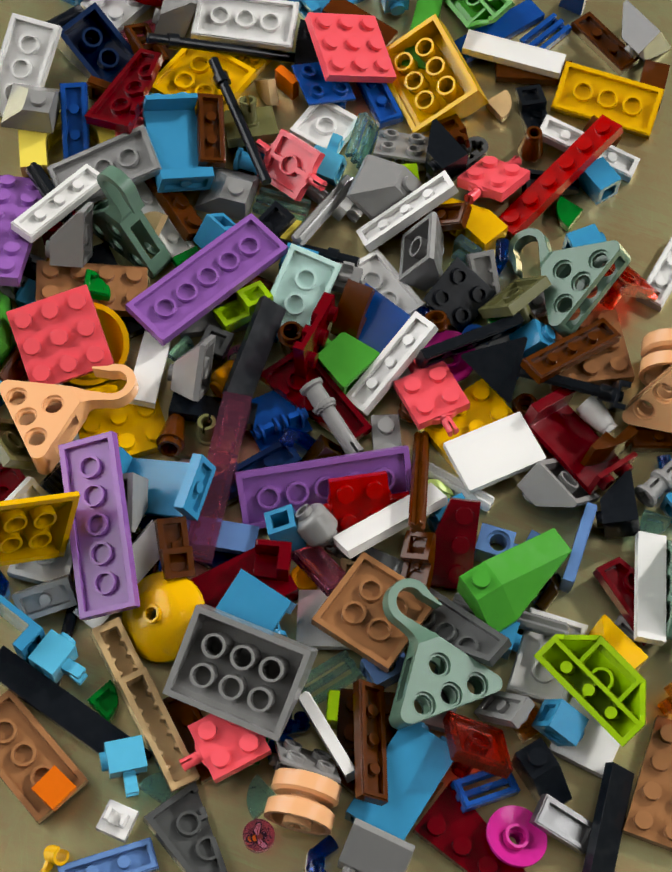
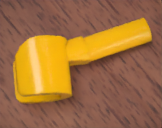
[40,845,69,872]

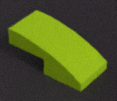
[213,280,274,332]

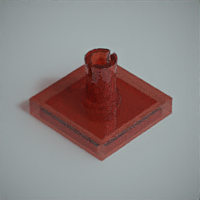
[599,264,660,310]
[443,711,513,779]

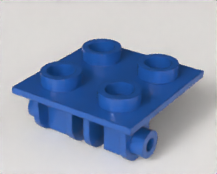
[291,62,356,109]
[250,390,313,451]

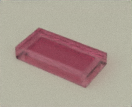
[291,545,346,597]

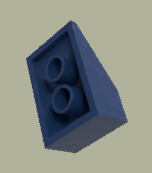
[57,2,134,83]

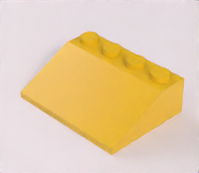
[386,14,489,134]
[0,491,80,566]

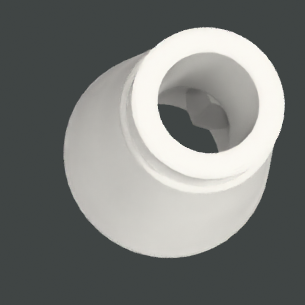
[576,395,618,434]

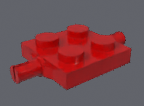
[322,471,409,533]

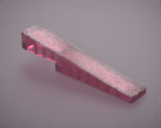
[188,391,252,564]

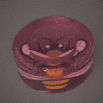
[243,819,275,853]

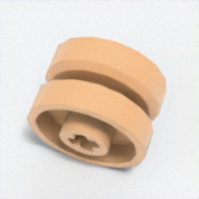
[639,328,672,390]
[264,768,342,835]

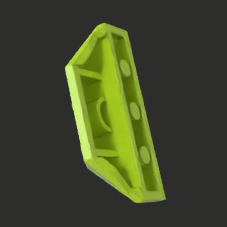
[534,634,646,747]

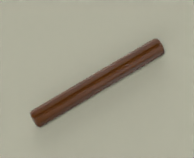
[408,431,430,533]

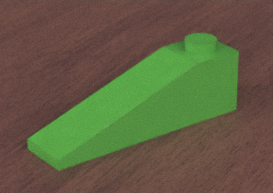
[457,528,572,632]

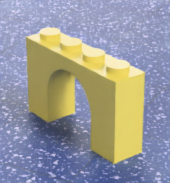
[18,111,115,179]

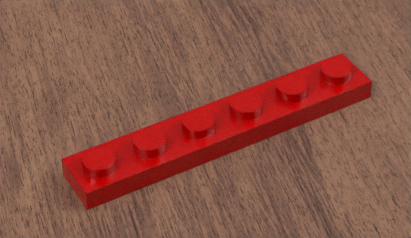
[498,114,624,238]

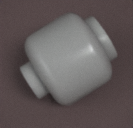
[295,503,338,547]

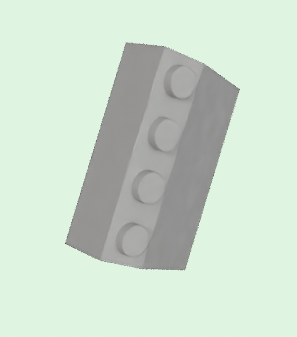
[162,604,319,742]

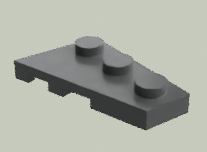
[143,781,227,872]

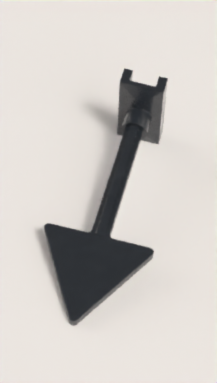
[461,337,632,412]

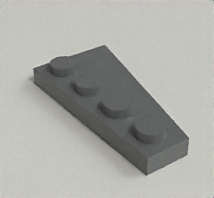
[422,587,512,667]

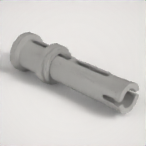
[300,377,364,454]
[634,459,672,508]

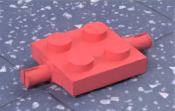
[256,128,327,202]
[457,155,530,204]
[393,359,470,437]
[179,714,273,784]

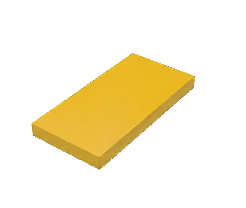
[550,61,665,139]

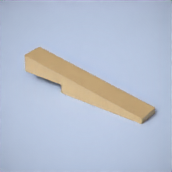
[91,617,200,793]

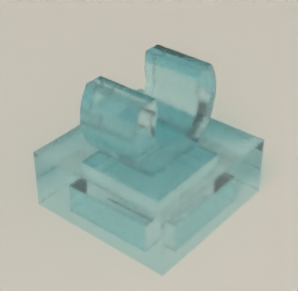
[450,234,482,265]

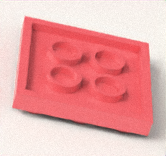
[305,12,397,83]
[6,284,115,385]

